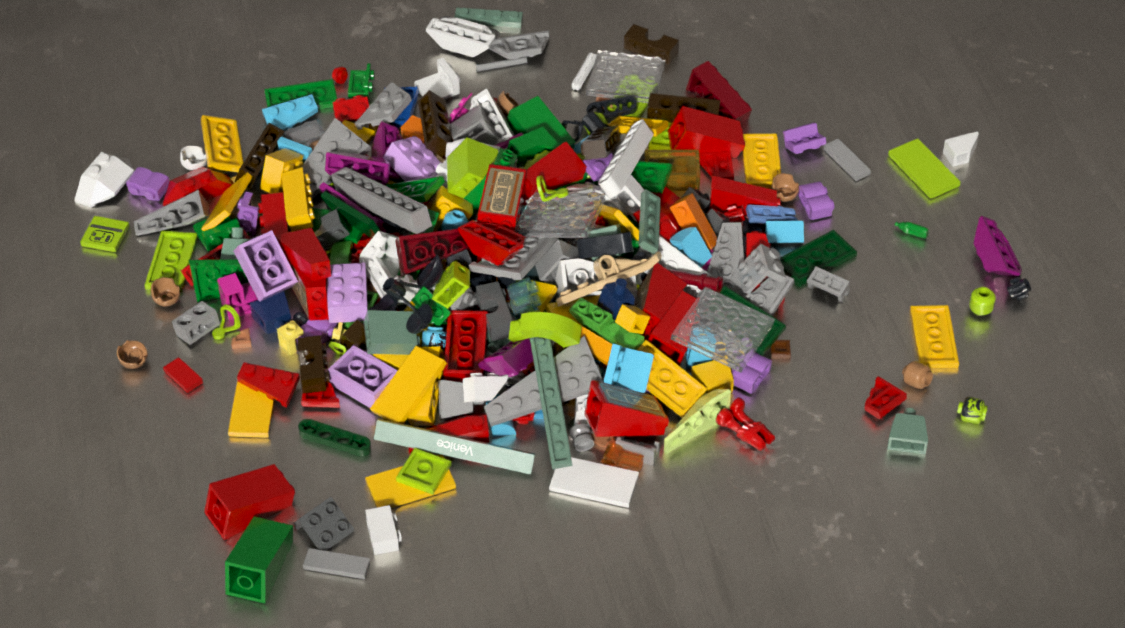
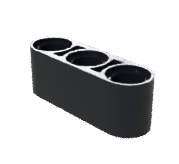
[576,232,633,259]

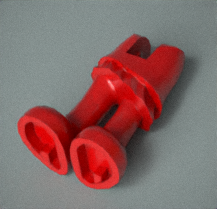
[715,397,775,451]

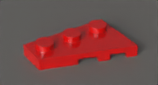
[237,362,300,408]

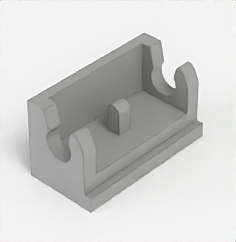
[807,267,850,302]
[615,436,660,466]

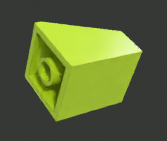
[447,137,498,198]

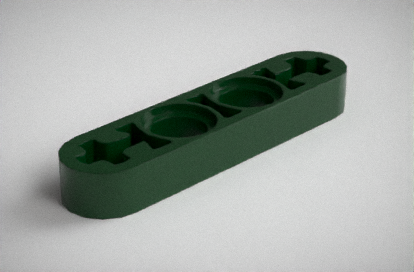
[298,419,371,457]

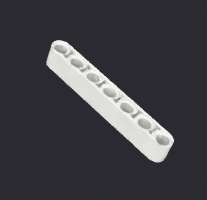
[598,119,654,198]

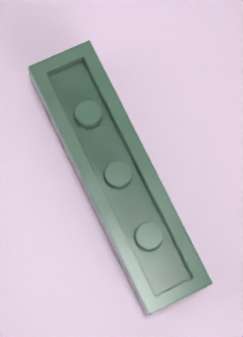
[454,8,523,28]
[638,189,660,254]

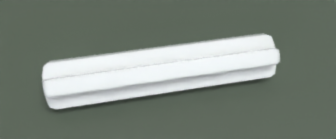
[572,53,597,91]

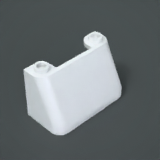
[359,231,434,306]

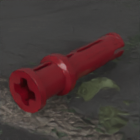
[667,268,723,294]

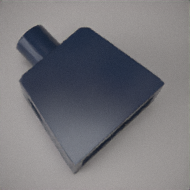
[597,278,635,320]
[250,291,291,334]

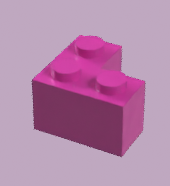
[217,273,258,320]

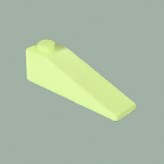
[664,389,731,454]

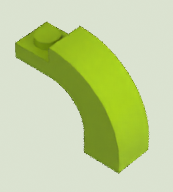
[508,312,582,348]

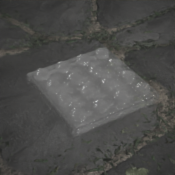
[586,50,666,103]
[515,192,606,238]
[671,287,775,373]

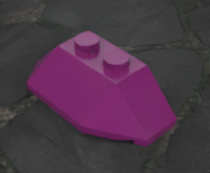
[371,121,403,180]
[325,152,390,186]
[973,216,1022,276]
[478,338,533,377]

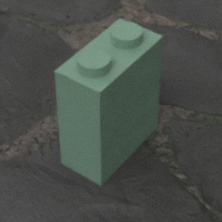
[364,310,420,355]

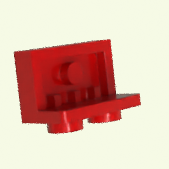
[333,95,369,123]

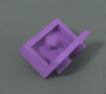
[783,122,826,154]
[582,153,613,182]
[236,192,259,237]

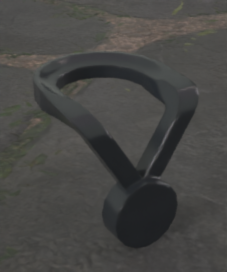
[562,120,583,142]

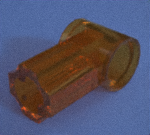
[601,443,644,472]

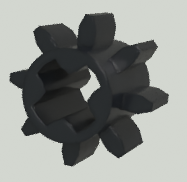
[1007,276,1031,301]

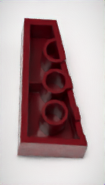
[686,61,752,124]
[395,229,470,277]

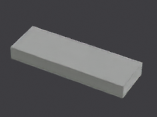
[823,139,871,181]
[303,548,370,579]

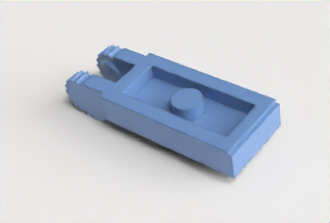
[746,205,798,224]

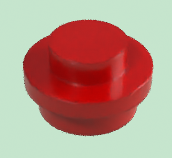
[332,66,348,84]

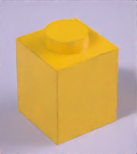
[615,304,650,334]

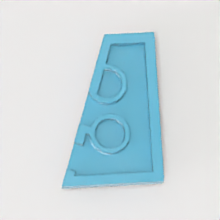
[262,94,318,132]

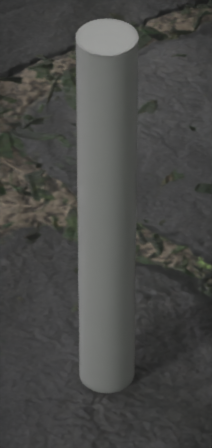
[476,57,527,72]

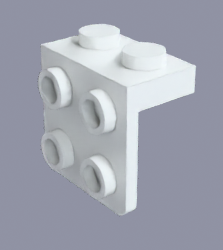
[414,58,461,99]

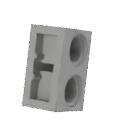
[172,301,220,345]

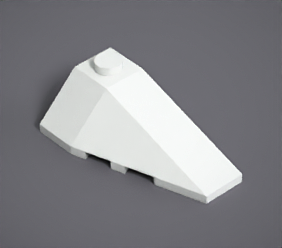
[555,258,637,298]

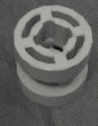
[570,423,594,452]

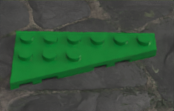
[189,259,249,304]

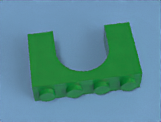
[507,127,588,196]

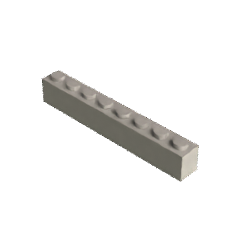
[331,167,432,234]

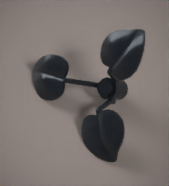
[368,255,443,334]

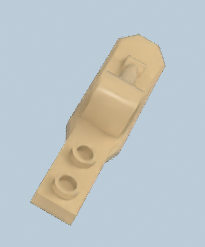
[556,252,662,307]

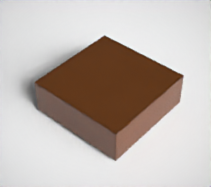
[770,340,791,359]

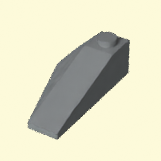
[133,190,211,236]

